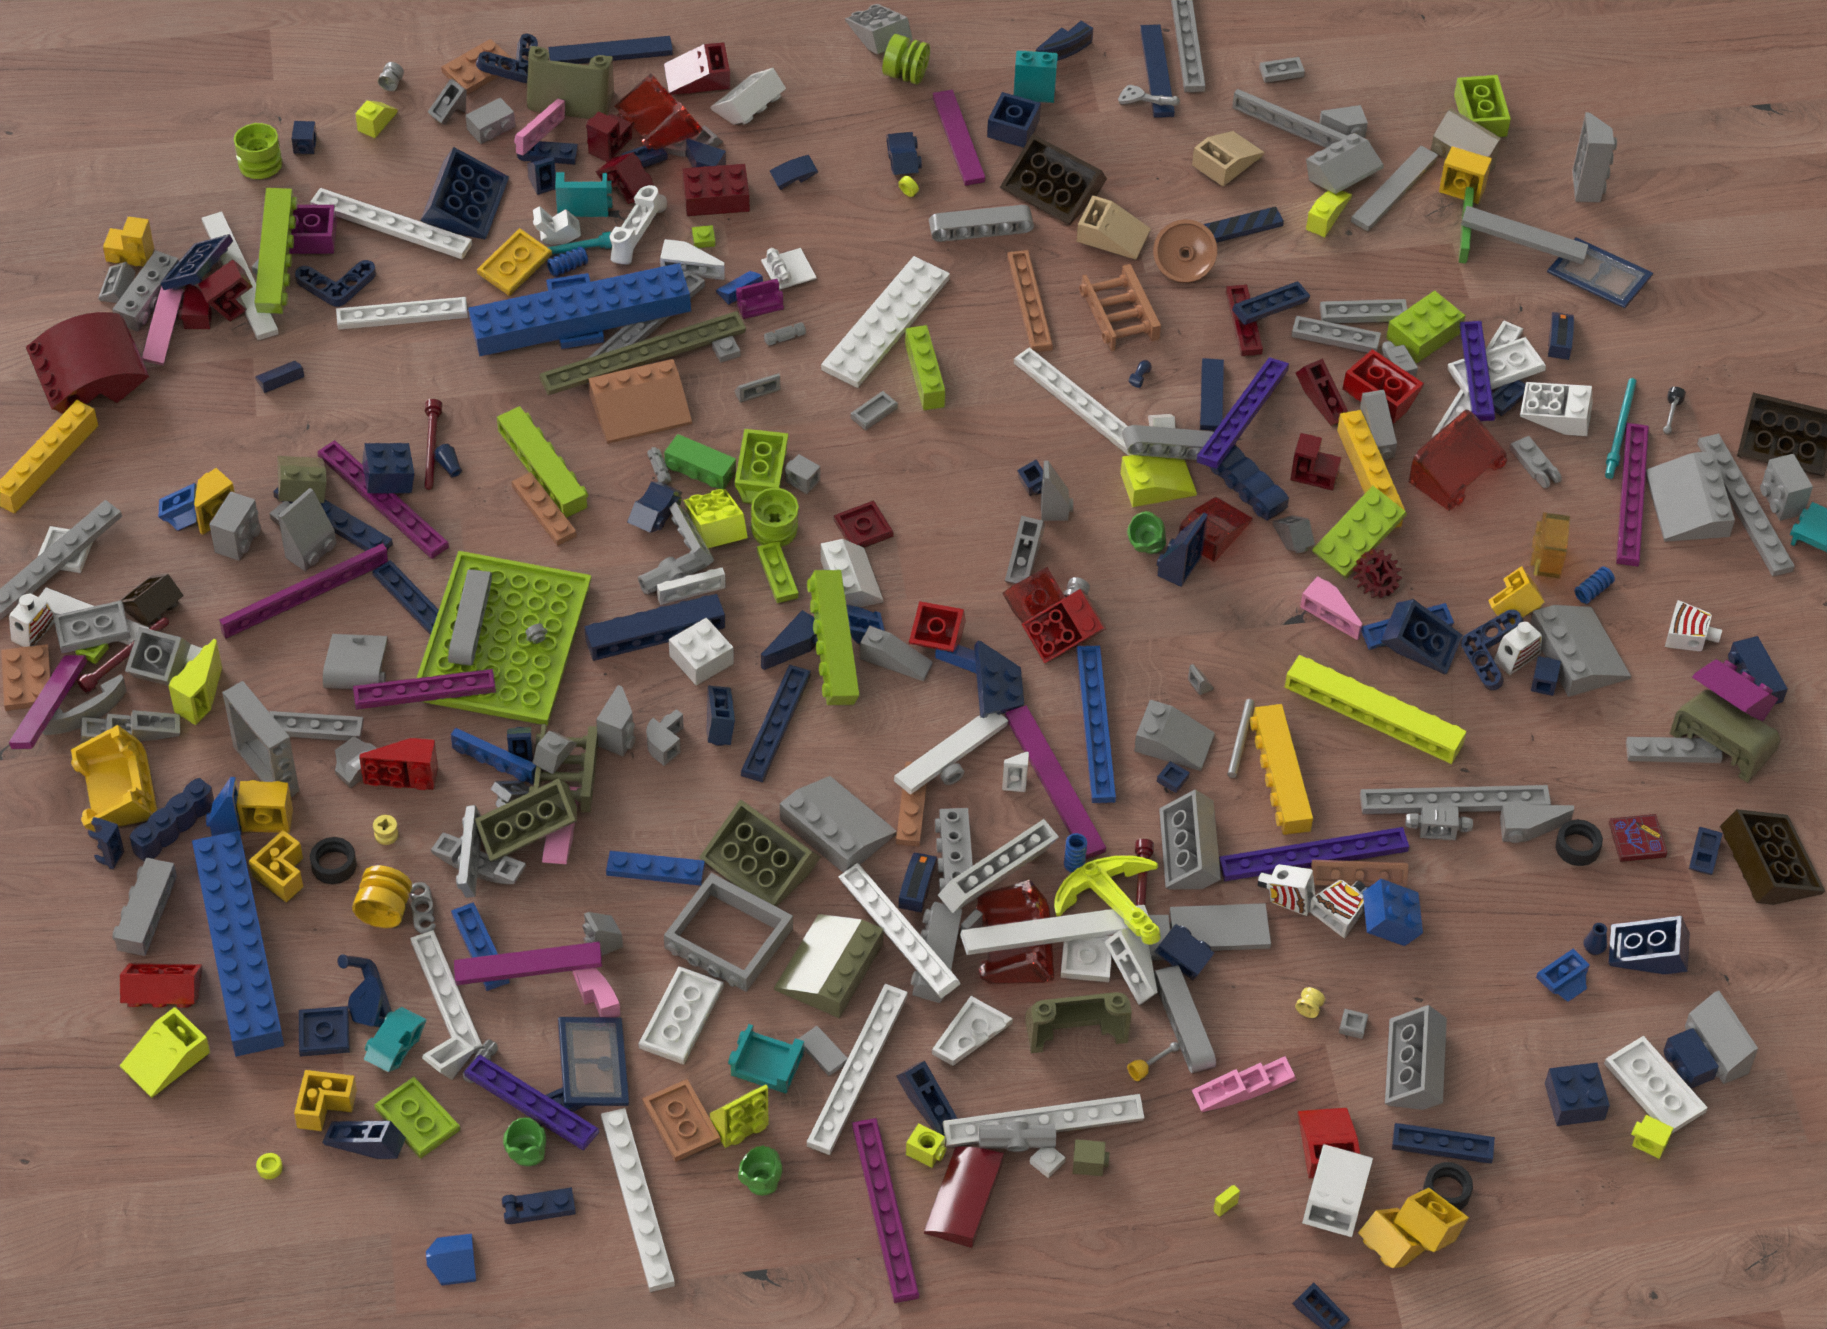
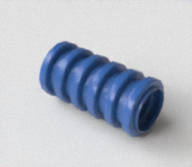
[547,246,588,277]
[1574,566,1615,604]
[1064,833,1087,873]

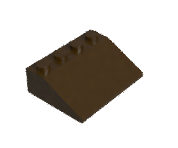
[1000,134,1107,225]
[1737,392,1827,476]
[1720,809,1825,905]

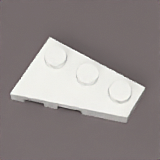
[932,996,1013,1066]

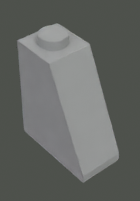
[1360,390,1397,460]

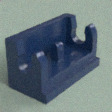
[88,817,124,870]

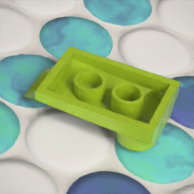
[735,429,788,504]

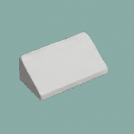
[1002,752,1029,792]

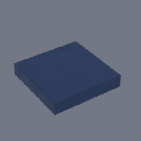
[299,1006,350,1057]

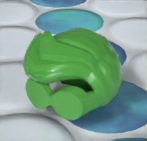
[1127,511,1166,554]
[503,1117,546,1167]
[738,1145,783,1196]

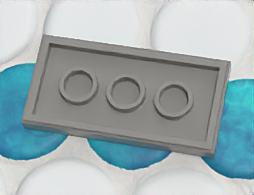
[1169,903,1271,951]

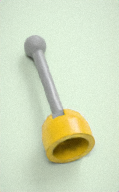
[1127,1042,1180,1081]

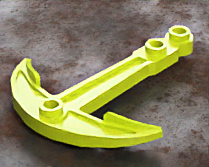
[1054,856,1161,945]

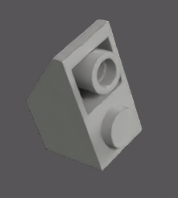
[582,912,623,956]

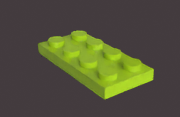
[1312,486,1407,579]

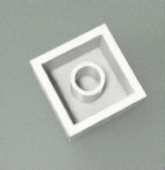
[669,618,734,686]

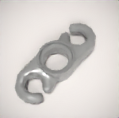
[410,882,436,934]

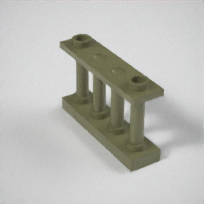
[529,724,598,812]

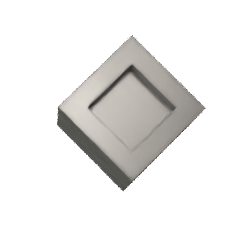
[785,454,820,494]

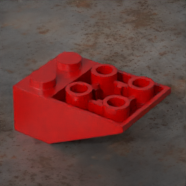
[1021,589,1106,664]
[359,738,438,790]
[1297,1108,1360,1179]

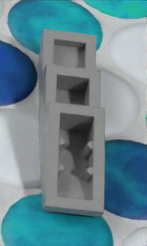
[81,710,180,742]

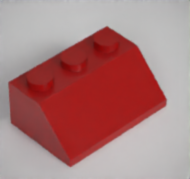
[1342,349,1424,424]
[120,963,202,1008]

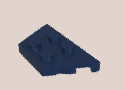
[974,641,1024,718]

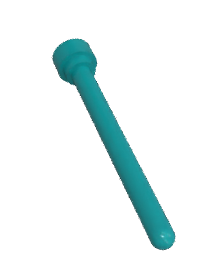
[547,231,612,255]

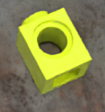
[1631,1115,1673,1159]
[906,1123,947,1168]

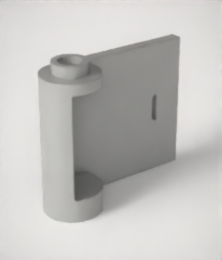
[323,634,388,689]

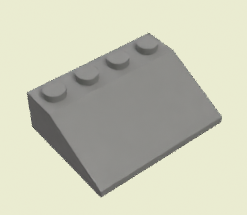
[1646,451,1735,542]
[1530,605,1631,697]
[780,776,897,873]

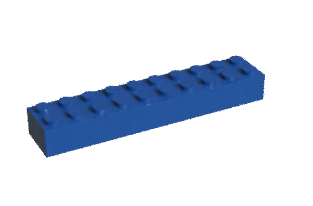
[468,263,691,357]
[192,830,284,1057]

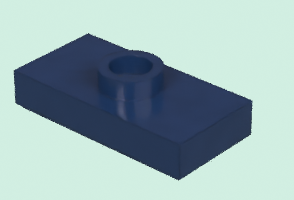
[621,141,668,168]

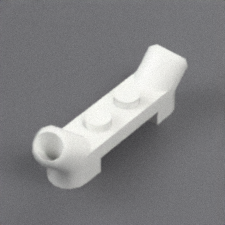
[610,185,667,265]

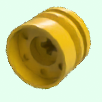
[352,865,412,928]

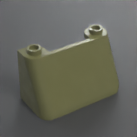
[527,46,614,119]
[1669,690,1780,783]
[1025,992,1132,1053]

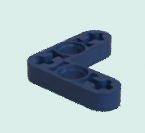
[476,33,538,83]
[295,260,376,307]
[1461,610,1524,690]

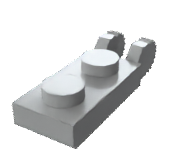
[1510,436,1561,488]

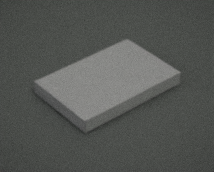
[53,600,131,653]

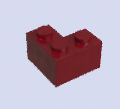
[586,111,632,162]
[595,152,654,204]
[198,259,253,322]
[1290,433,1342,491]

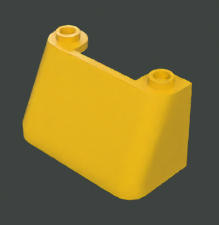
[71,725,157,832]

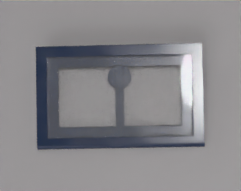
[1547,237,1653,308]
[558,1017,629,1106]

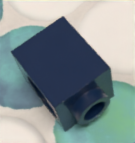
[291,121,317,154]

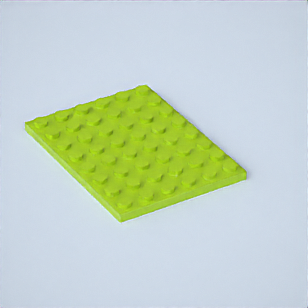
[417,551,591,726]

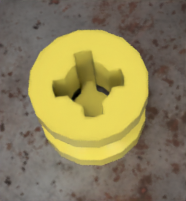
[373,815,398,845]
[1295,987,1325,1018]

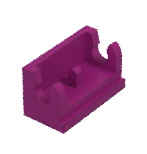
[736,279,784,319]

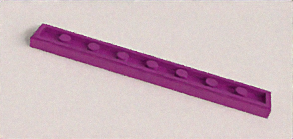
[1616,423,1649,567]
[317,440,449,559]
[219,543,388,639]
[1005,705,1106,859]
[852,1118,919,1303]

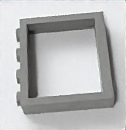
[222,681,299,797]
[664,873,793,992]

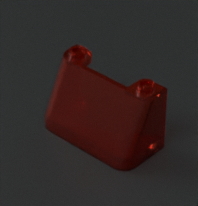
[614,73,703,150]
[1408,409,1507,511]
[975,880,1054,984]

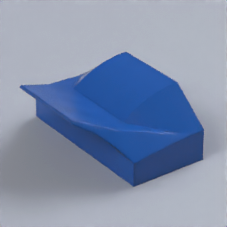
[158,483,197,531]
[1536,948,1590,1002]

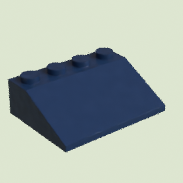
[420,147,509,240]

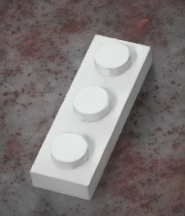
[657,568,725,605]

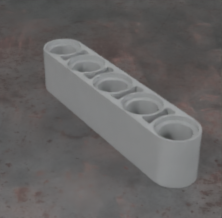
[929,205,1034,242]
[1122,425,1214,460]
[448,569,492,666]
[1154,965,1216,1073]

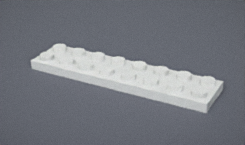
[821,256,950,388]

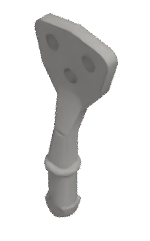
[1118,85,1180,106]

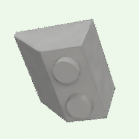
[596,685,636,756]

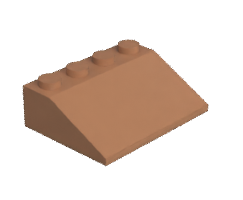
[588,359,692,444]

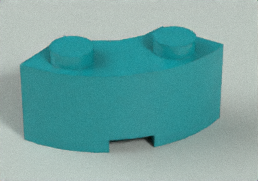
[363,1007,427,1072]

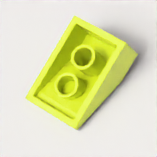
[1120,455,1197,507]

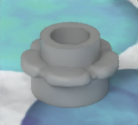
[525,623,548,644]

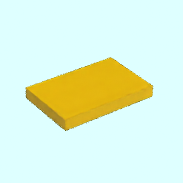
[477,228,552,296]

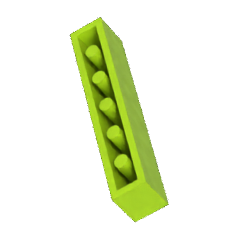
[254,188,298,314]
[497,406,588,518]
[807,570,859,705]

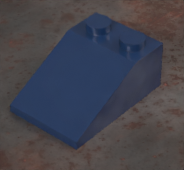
[1156,513,1208,587]
[1381,599,1463,674]
[1608,916,1690,974]

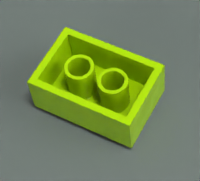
[1454,75,1511,137]
[1386,291,1465,364]

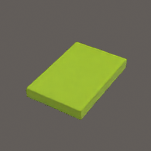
[374,1077,460,1159]

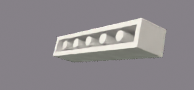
[938,819,1059,913]

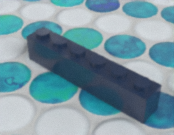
[584,594,725,661]

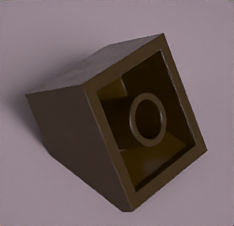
[119,574,184,624]

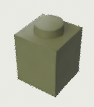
[1072,1139,1110,1176]

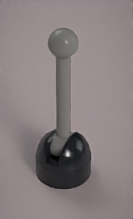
[1663,387,1686,434]

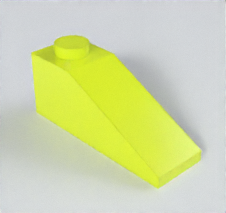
[1306,190,1352,237]

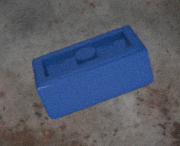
[716,271,763,305]
[935,645,976,673]

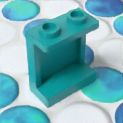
[1013,50,1058,103]
[555,172,613,217]
[1790,502,1827,552]
[728,1024,804,1094]

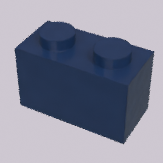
[1154,923,1214,981]
[1663,1028,1719,1089]

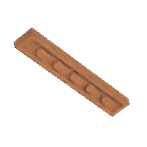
[1007,250,1053,352]

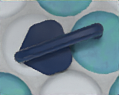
[337,954,392,1028]

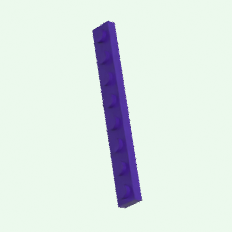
[1197,357,1289,469]
[1219,827,1409,882]

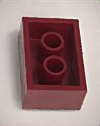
[682,164,750,217]

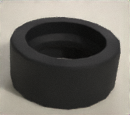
[1555,819,1603,866]
[309,837,357,884]
[1423,1162,1473,1210]

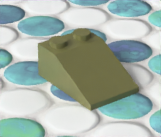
[277,456,326,503]

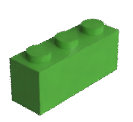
[664,434,736,490]

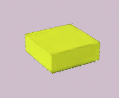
[1214,1185,1240,1217]

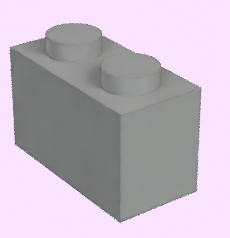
[466,97,515,144]

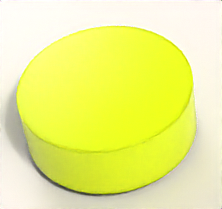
[898,176,919,197]
[256,1153,283,1179]

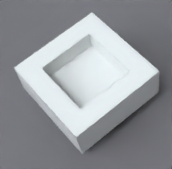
[1030,1148,1066,1178]

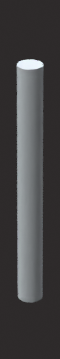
[1227,699,1255,778]

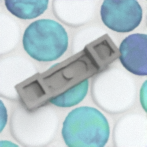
[43,674,127,735]
[431,832,526,884]

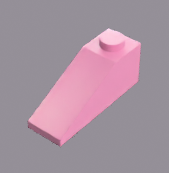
[1300,576,1362,640]

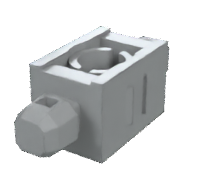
[1382,341,1418,377]
[1405,805,1473,840]

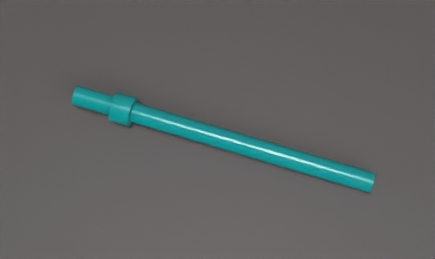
[1605,378,1637,479]

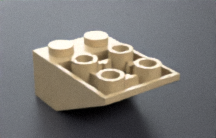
[1192,131,1265,187]
[1077,196,1151,260]

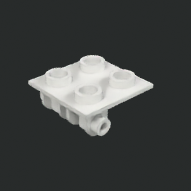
[761,248,817,290]

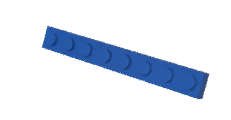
[1077,645,1116,803]

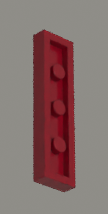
[1225,284,1263,356]

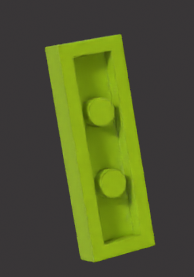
[757,541,798,603]

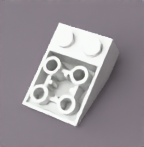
[1520,382,1593,436]
[1302,1144,1373,1237]

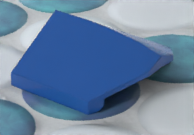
[846,605,885,644]
[426,1233,476,1286]

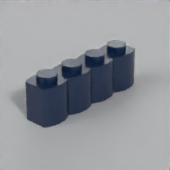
[1210,445,1289,521]
[129,778,214,862]

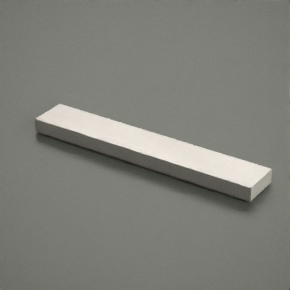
[336,297,468,330]
[894,713,1008,795]
[410,930,483,1054]

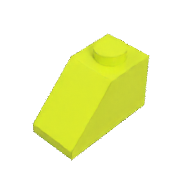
[355,100,398,138]

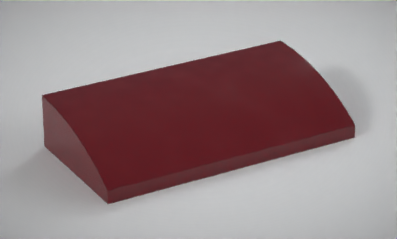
[924,1146,1004,1248]

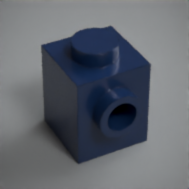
[1017,459,1043,496]
[1531,656,1561,696]

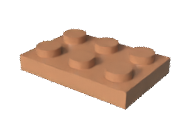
[441,39,513,95]
[1,644,51,711]
[642,1079,721,1162]

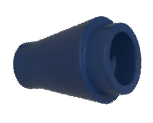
[434,444,462,477]
[1583,923,1608,955]

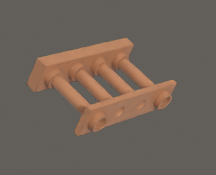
[1079,264,1161,351]

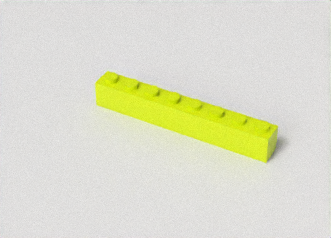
[1285,655,1467,764]

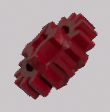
[1353,549,1402,599]

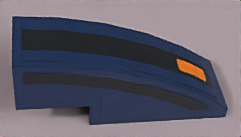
[1036,21,1094,61]
[1548,312,1574,360]
[898,852,937,913]

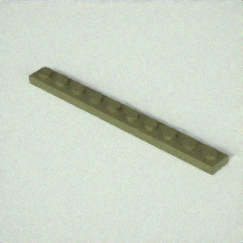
[539,311,746,396]

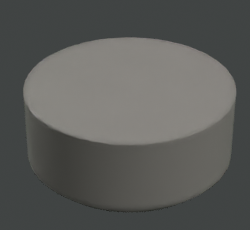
[940,763,964,785]

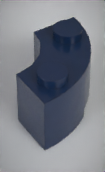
[886,132,922,175]
[627,481,682,533]

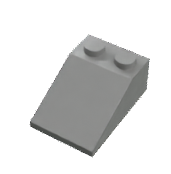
[278,488,336,571]
[1134,700,1215,771]

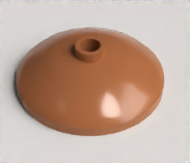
[1153,219,1217,283]

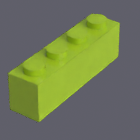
[905,325,945,410]

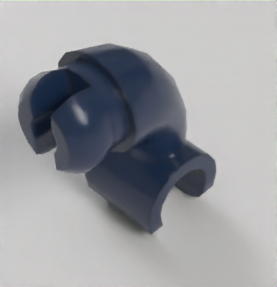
[1128,360,1152,388]

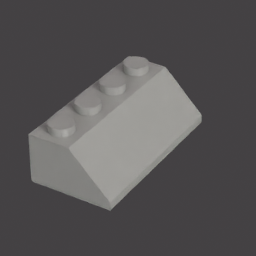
[1572,112,1617,202]
[1159,789,1221,890]
[1385,1005,1447,1110]

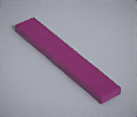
[933,89,985,186]
[9,655,87,749]
[353,669,496,710]
[454,942,602,985]

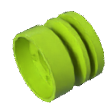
[882,34,930,85]
[234,123,283,179]
[751,488,799,547]

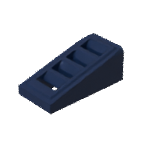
[1292,1282,1350,1329]

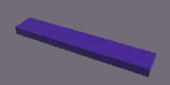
[1460,321,1495,422]
[464,1054,599,1151]

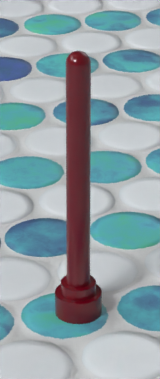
[424,399,443,490]
[76,617,169,694]
[1135,838,1154,906]

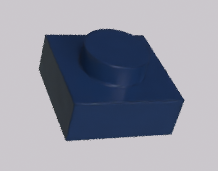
[1157,761,1190,793]

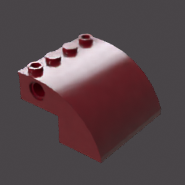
[26,312,150,414]

